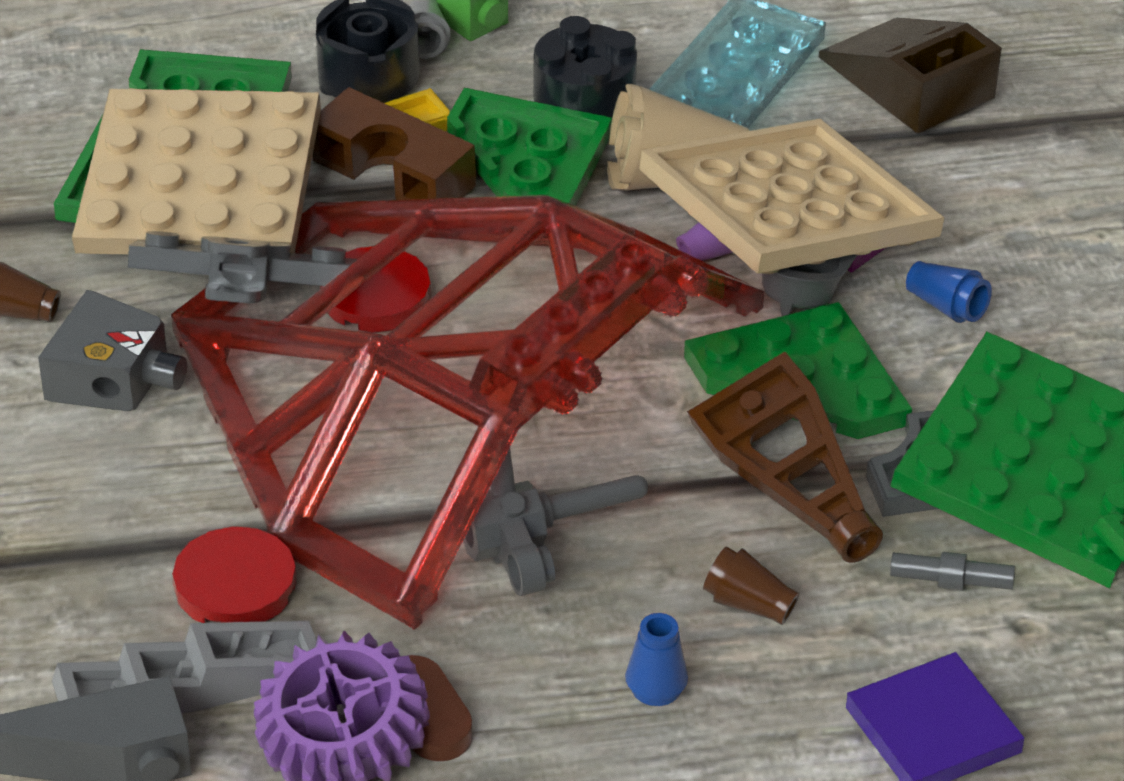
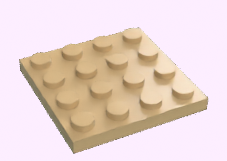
[72,88,321,254]
[639,119,944,274]

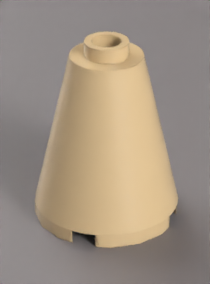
[607,84,749,191]

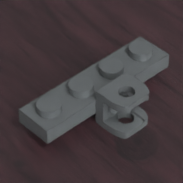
[128,231,360,303]

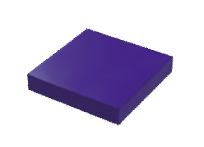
[846,652,1024,781]

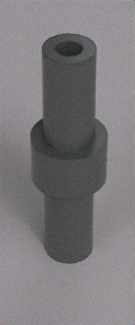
[890,552,1016,591]

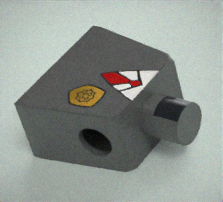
[38,290,188,411]

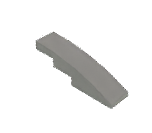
[52,621,317,713]

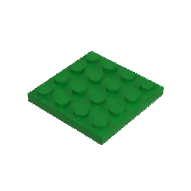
[890,331,1124,589]

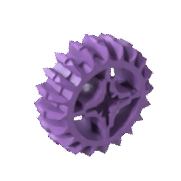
[254,630,430,781]

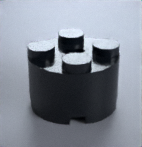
[316,0,420,103]
[533,16,637,118]

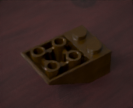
[818,17,1002,134]

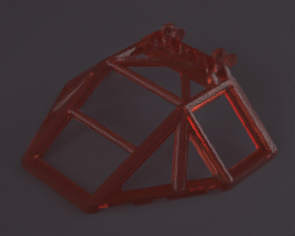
[171,195,765,630]

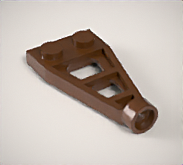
[687,352,883,563]

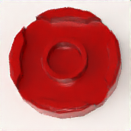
[320,245,431,333]
[172,526,297,623]

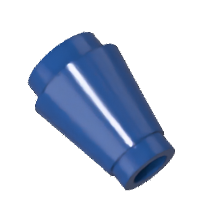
[906,261,992,323]
[625,613,688,706]

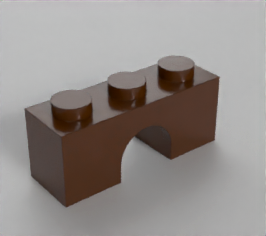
[312,87,476,220]

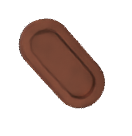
[408,655,472,761]

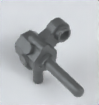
[456,430,648,596]

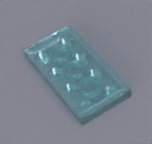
[649,0,826,128]

